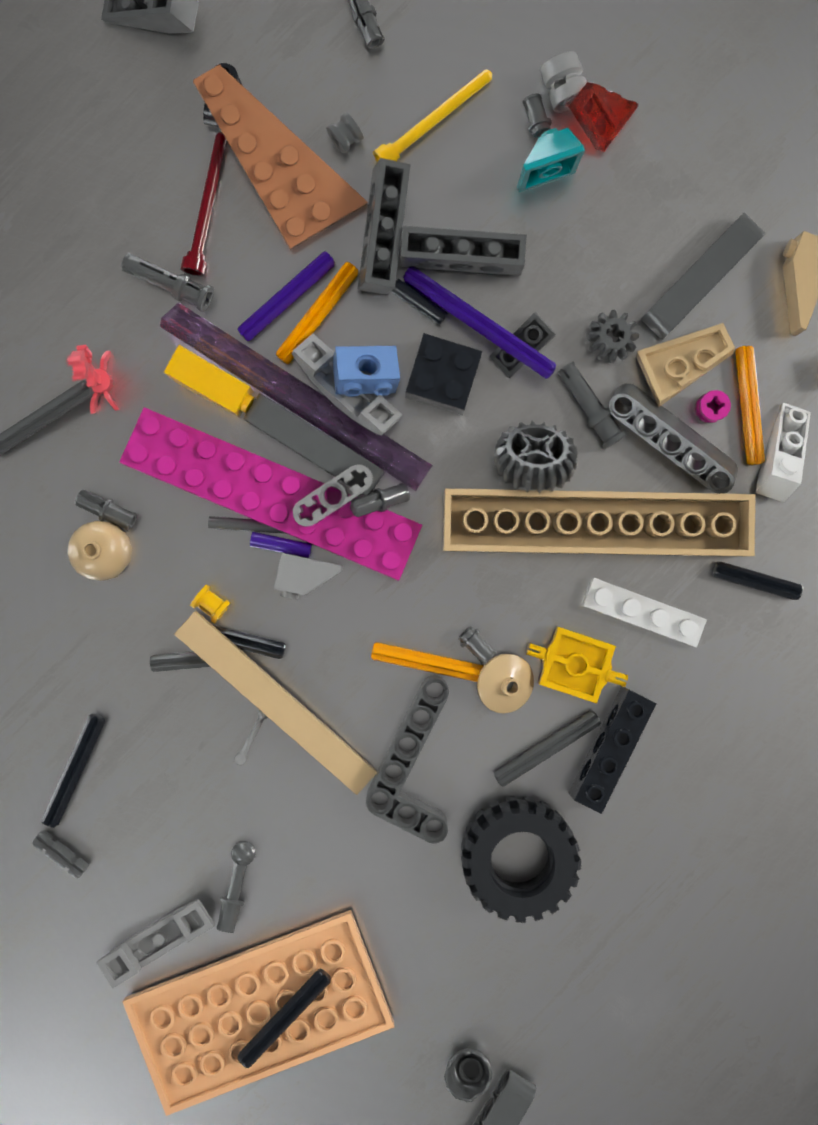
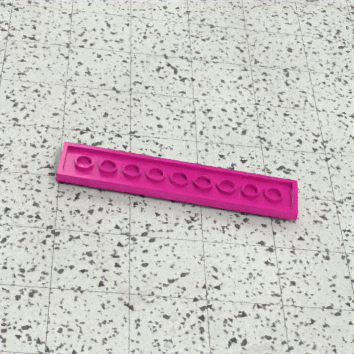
[119,407,422,581]

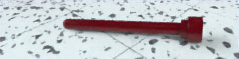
[180,132,227,277]

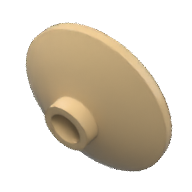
[477,654,534,713]

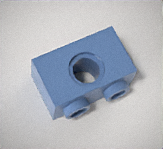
[332,346,400,397]

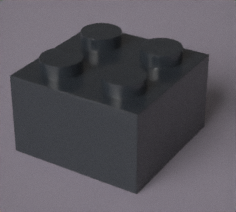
[405,333,483,415]

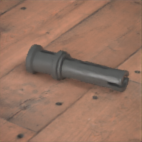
[121,253,214,312]
[557,361,628,449]

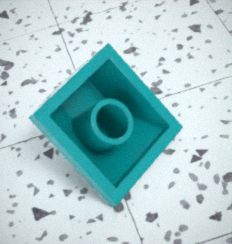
[517,128,585,192]

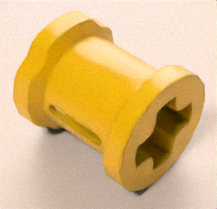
[190,584,231,624]

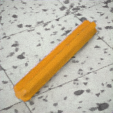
[276,262,359,364]
[735,345,765,465]
[371,642,484,682]

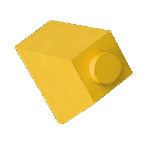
[164,345,254,418]

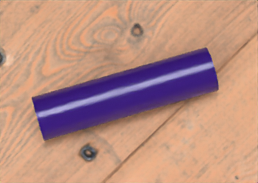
[250,532,312,558]

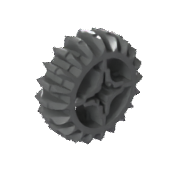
[494,421,578,494]

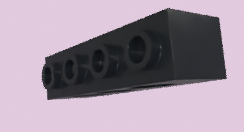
[569,686,657,814]

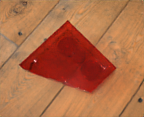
[568,82,639,152]

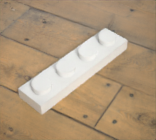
[582,578,707,648]

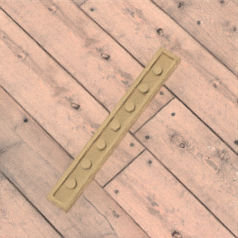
[174,611,377,795]

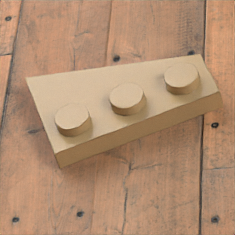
[636,323,735,407]

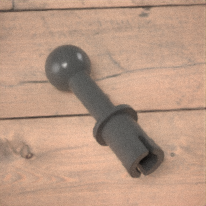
[216,841,255,933]

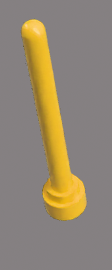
[373,70,492,162]

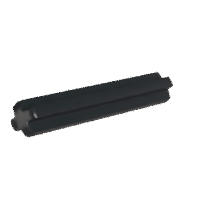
[41,713,105,828]
[237,968,331,1068]

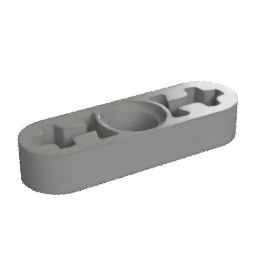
[293,465,373,526]

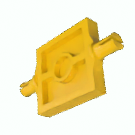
[526,626,628,704]

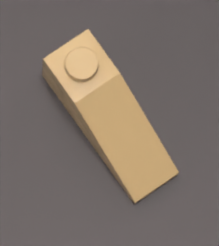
[783,231,818,336]

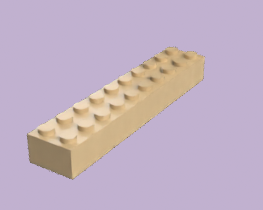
[443,489,756,557]

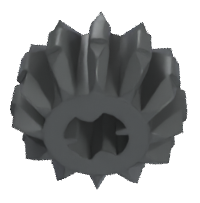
[586,310,639,363]

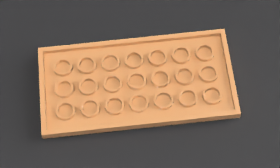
[123,910,394,1116]

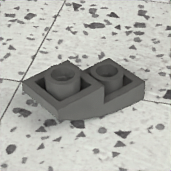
[490,312,556,378]

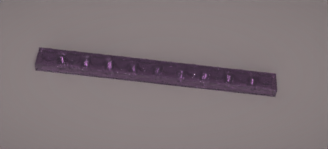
[160,302,433,491]

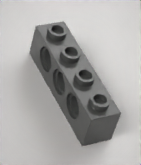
[358,158,411,295]
[401,226,527,276]

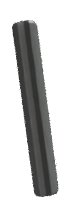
[0,380,94,455]
[494,711,601,787]

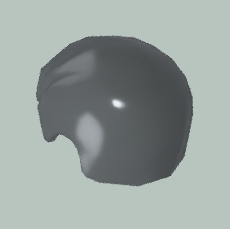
[444,1048,492,1102]

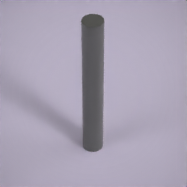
[208,516,286,534]

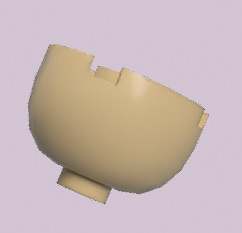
[67,521,132,581]

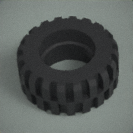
[461,796,581,923]

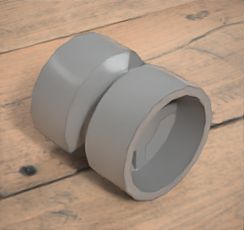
[540,51,591,113]

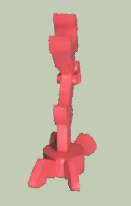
[67,345,119,414]

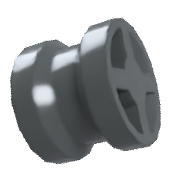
[326,113,364,154]

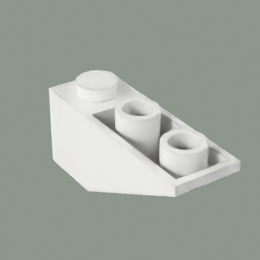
[756,403,811,502]

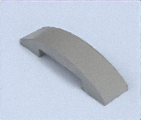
[292,333,402,436]
[96,899,215,988]

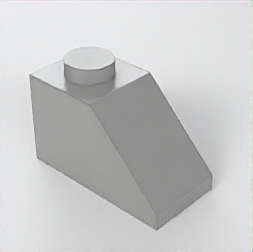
[274,553,343,600]

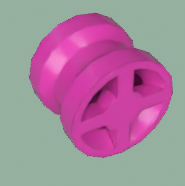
[694,390,731,424]

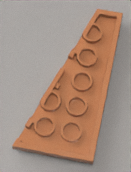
[193,64,368,250]

